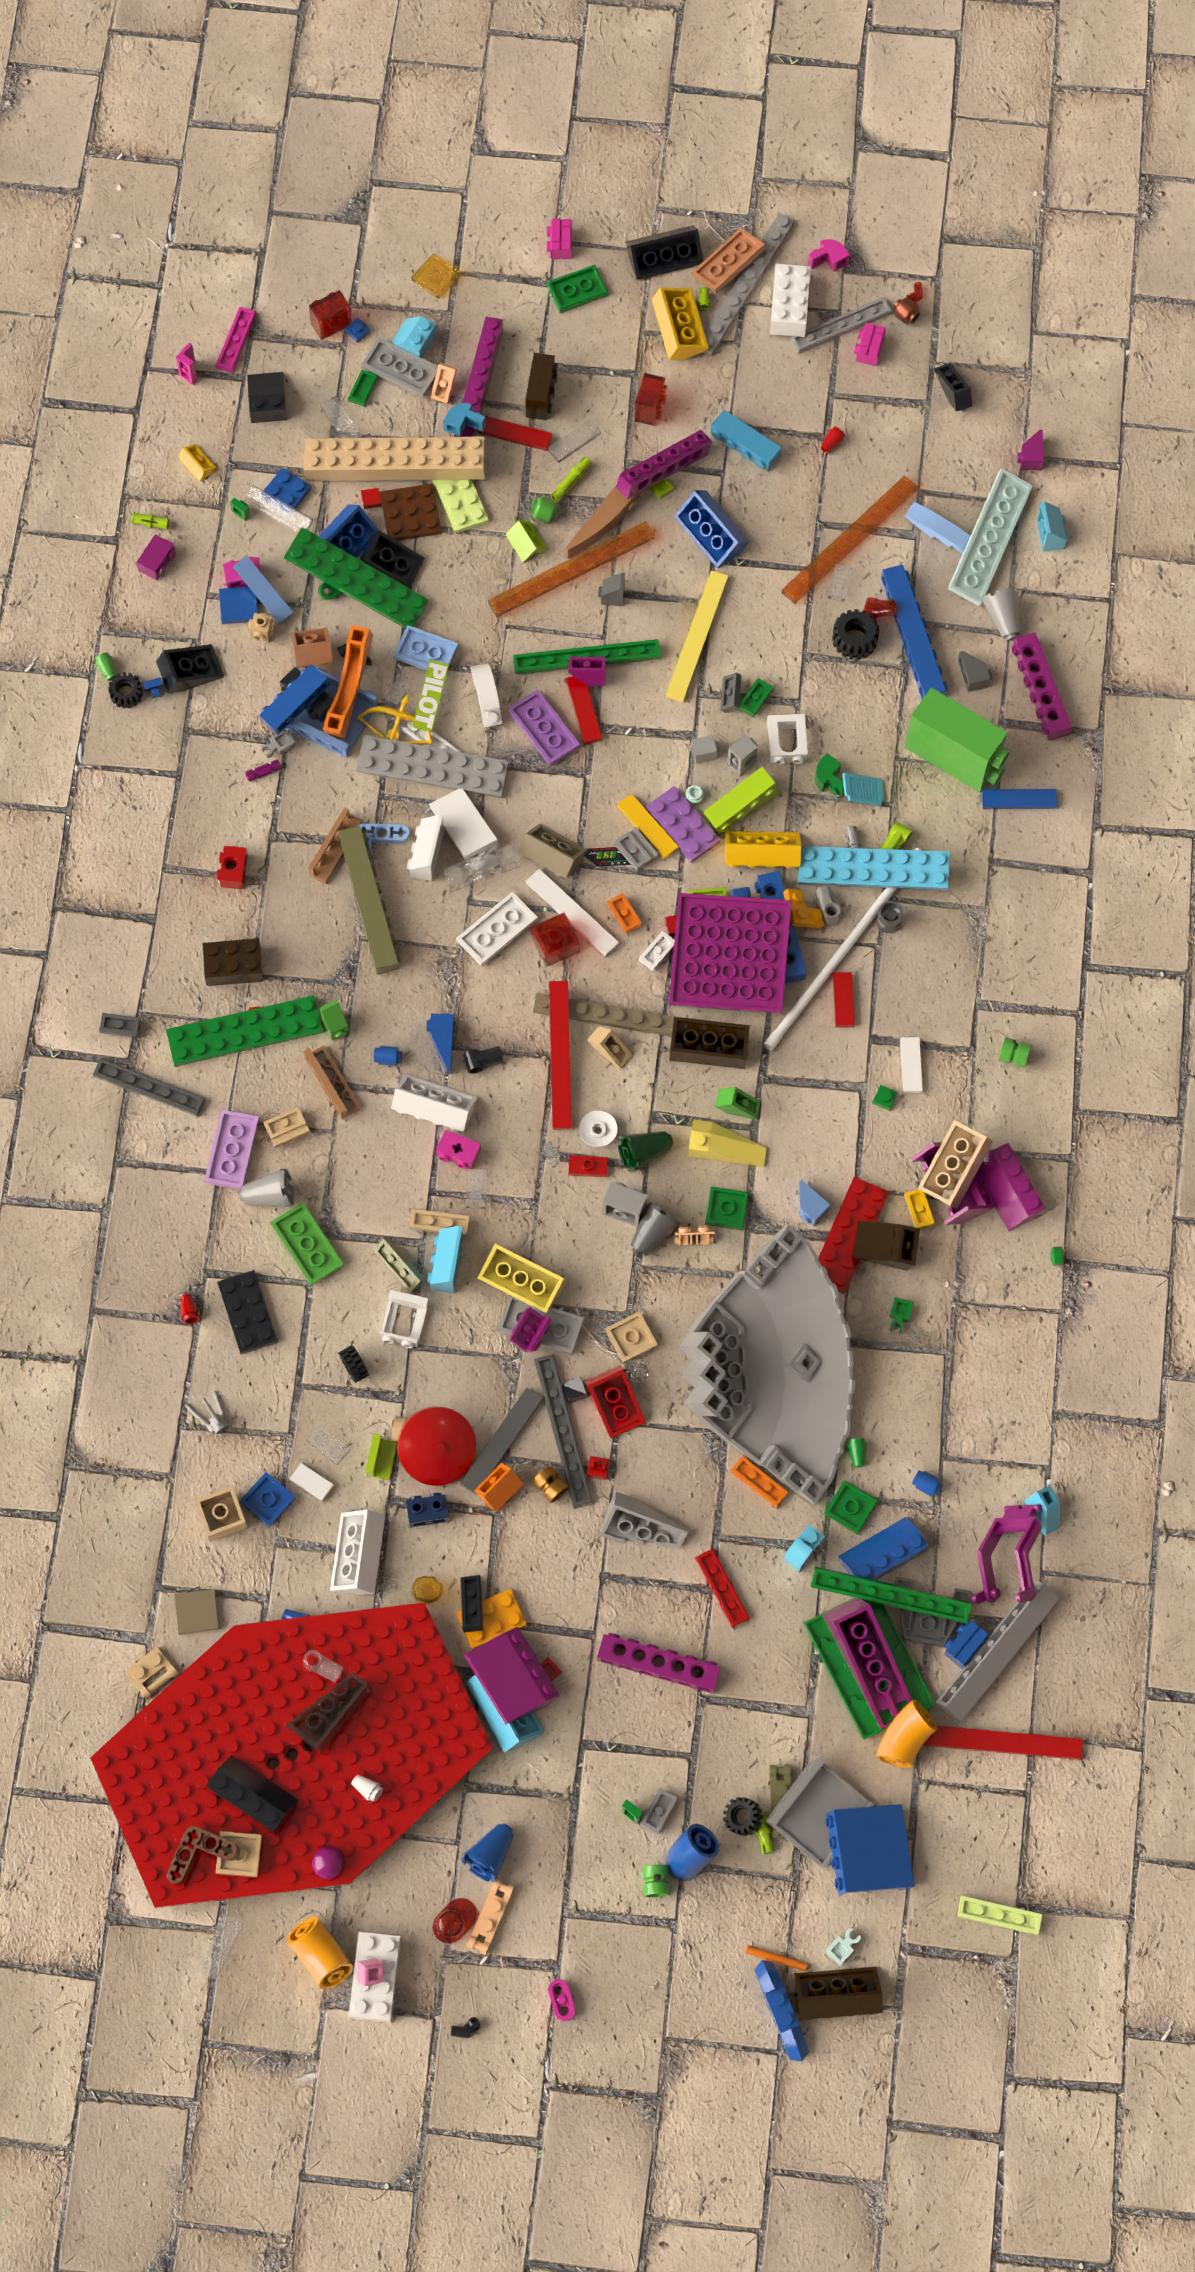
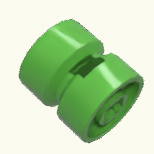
[998,1037,1031,1068]
[642,1865,670,1898]

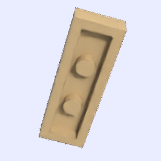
[409,1209,470,1237]

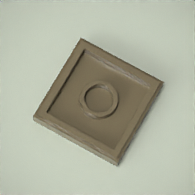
[175,1589,219,1635]

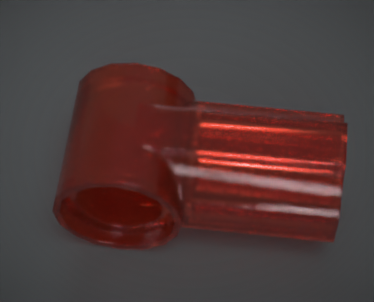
[863,597,898,620]

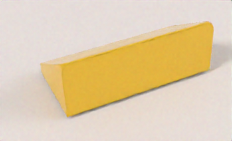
[179,444,217,481]

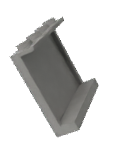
[765,1756,875,1868]

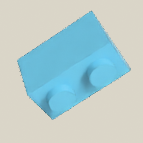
[391,316,437,358]
[1037,501,1068,551]

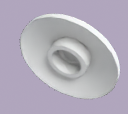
[579,1111,617,1147]

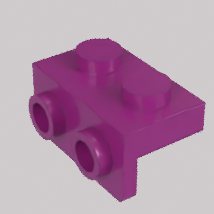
[508,1307,552,1353]

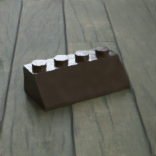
[669,1017,750,1069]
[794,1967,883,2020]

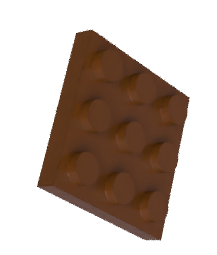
[379,483,442,541]

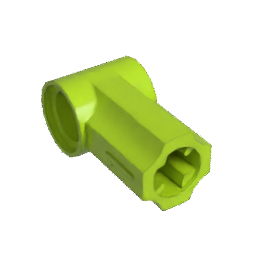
[880,821,913,850]

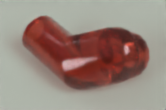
[906,282,923,303]

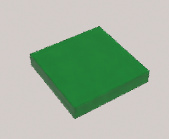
[705,1186,749,1230]
[824,1480,878,1535]

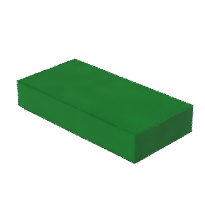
[348,370,378,407]
[622,1799,643,1824]

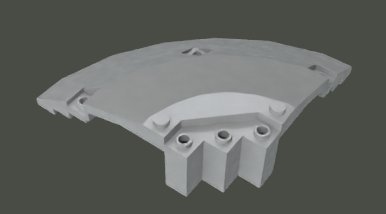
[678,1224,856,1504]

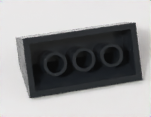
[626,225,704,280]
[206,1755,299,1835]

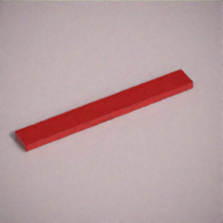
[549,981,572,1130]
[922,1725,1083,1760]

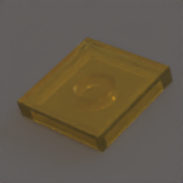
[411,254,461,299]

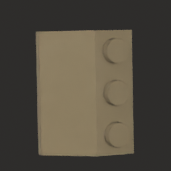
[518,824,587,879]

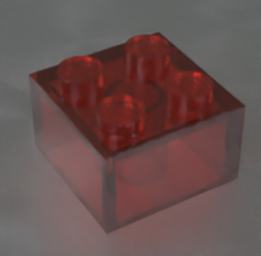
[309,290,352,340]
[635,373,668,426]
[530,912,580,967]

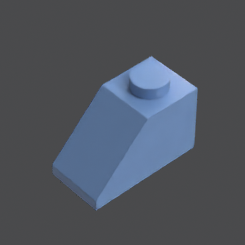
[798,1180,830,1227]

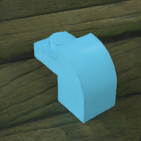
[783,1524,825,1572]

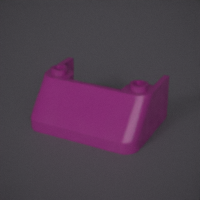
[910,1142,994,1225]

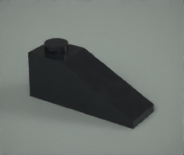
[934,363,972,411]

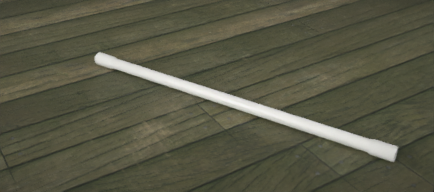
[764,848,922,1051]

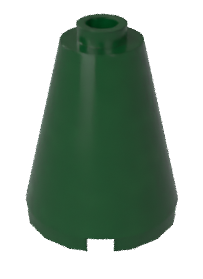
[618,1131,673,1172]

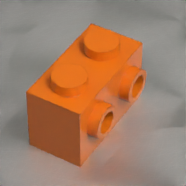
[474,1463,524,1512]

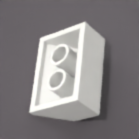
[407,815,444,881]

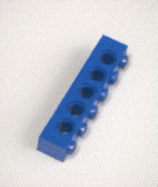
[754,871,806,984]

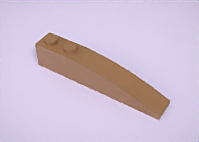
[565,484,646,559]

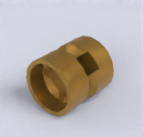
[532,1466,569,1504]

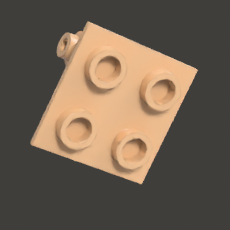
[674,1225,715,1246]

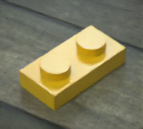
[904,1189,935,1229]

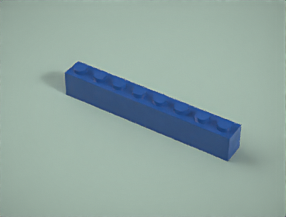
[881,565,948,699]

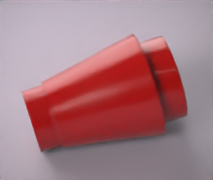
[820,426,845,454]
[180,1294,200,1324]

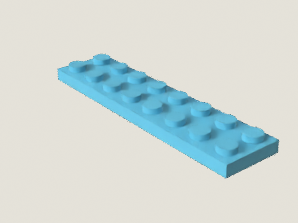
[798,846,950,890]

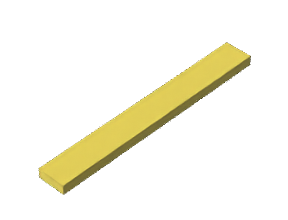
[666,570,728,702]

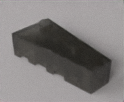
[286,1672,372,1754]

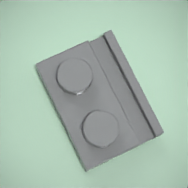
[614,827,658,871]

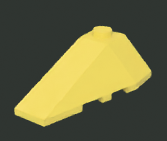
[688,1119,767,1167]

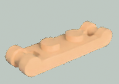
[467,1878,515,1955]

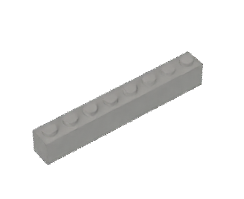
[936,1580,1059,1722]

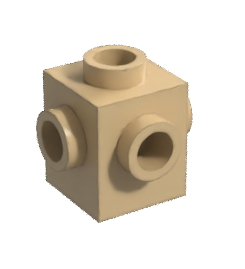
[248,613,275,643]

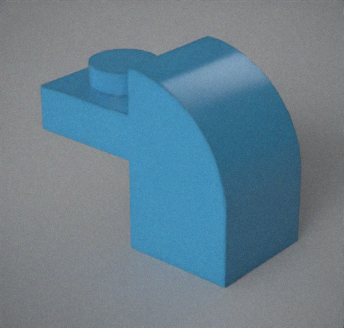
[443,403,486,437]

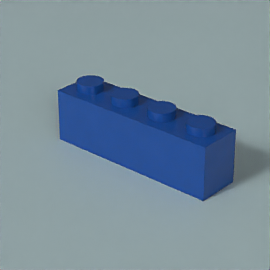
[259,665,330,736]

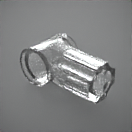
[304,1650,344,1683]

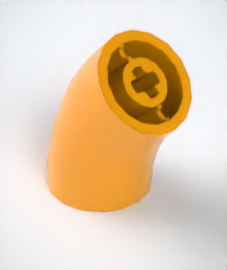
[875,1699,937,1768]
[287,1916,353,1990]

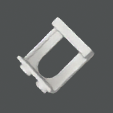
[767,714,808,765]
[379,1290,429,1349]

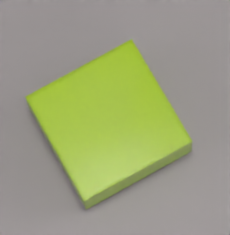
[649,478,674,500]

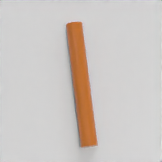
[746,1945,808,1971]

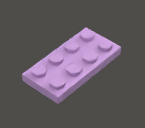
[204,1109,259,1190]

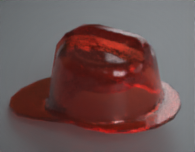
[432,1898,477,1944]

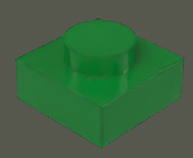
[230,497,250,521]
[872,1085,898,1111]

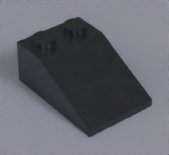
[247,372,287,423]
[360,530,425,589]
[156,644,224,693]

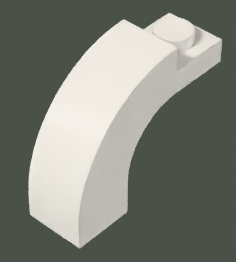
[470,663,502,728]

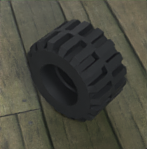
[832,609,879,660]

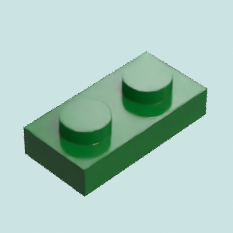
[738,678,774,718]

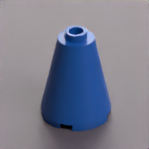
[461,1823,514,1882]

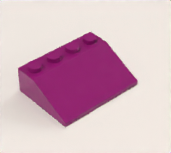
[464,1627,560,1725]

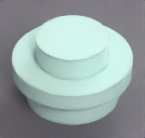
[685,785,704,804]

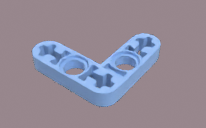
[358,824,409,864]

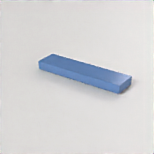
[233,555,293,624]

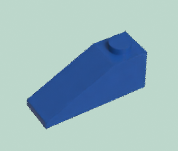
[426,1013,454,1074]

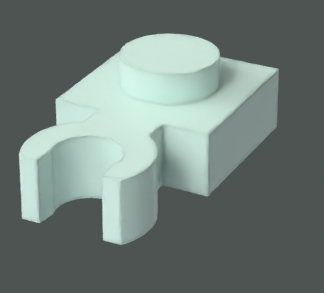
[825,1928,861,1966]

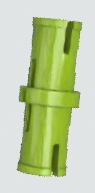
[131,512,170,530]
[755,1811,775,1855]

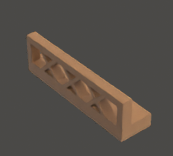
[308,807,362,884]
[303,1045,361,1120]

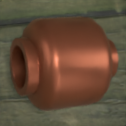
[894,297,920,324]

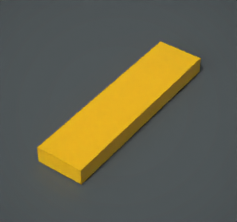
[617,794,679,860]

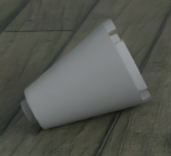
[982,587,1020,641]
[239,1168,295,1207]

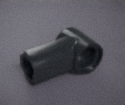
[463,1046,503,1074]

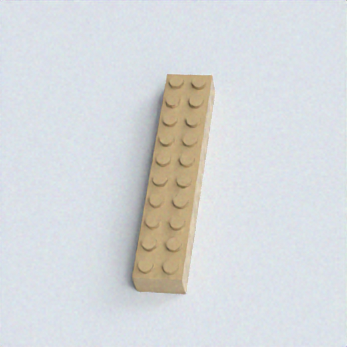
[304,437,486,481]

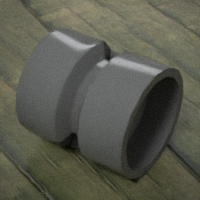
[877,901,903,933]

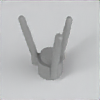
[184,1391,229,1434]

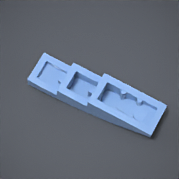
[904,502,970,554]

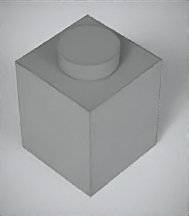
[691,735,720,764]

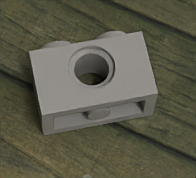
[727,735,758,776]

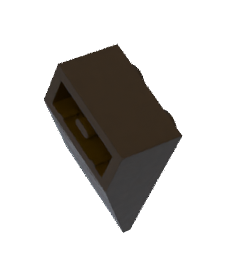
[853,1221,920,1271]

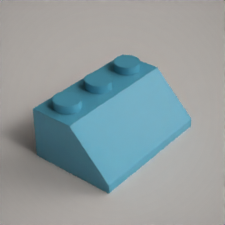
[427,1226,463,1293]

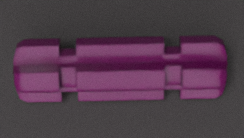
[245,759,281,781]

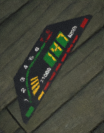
[584,847,631,867]

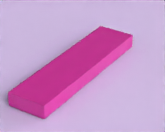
[216,307,257,373]

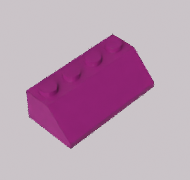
[977,1143,1045,1231]

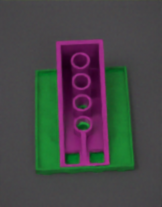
[803,1597,936,1740]

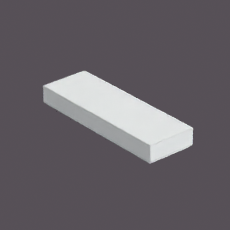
[900,1037,922,1093]

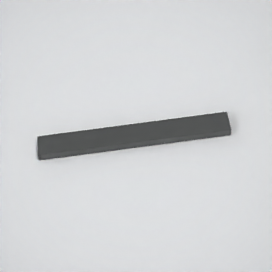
[534,1354,593,1509]

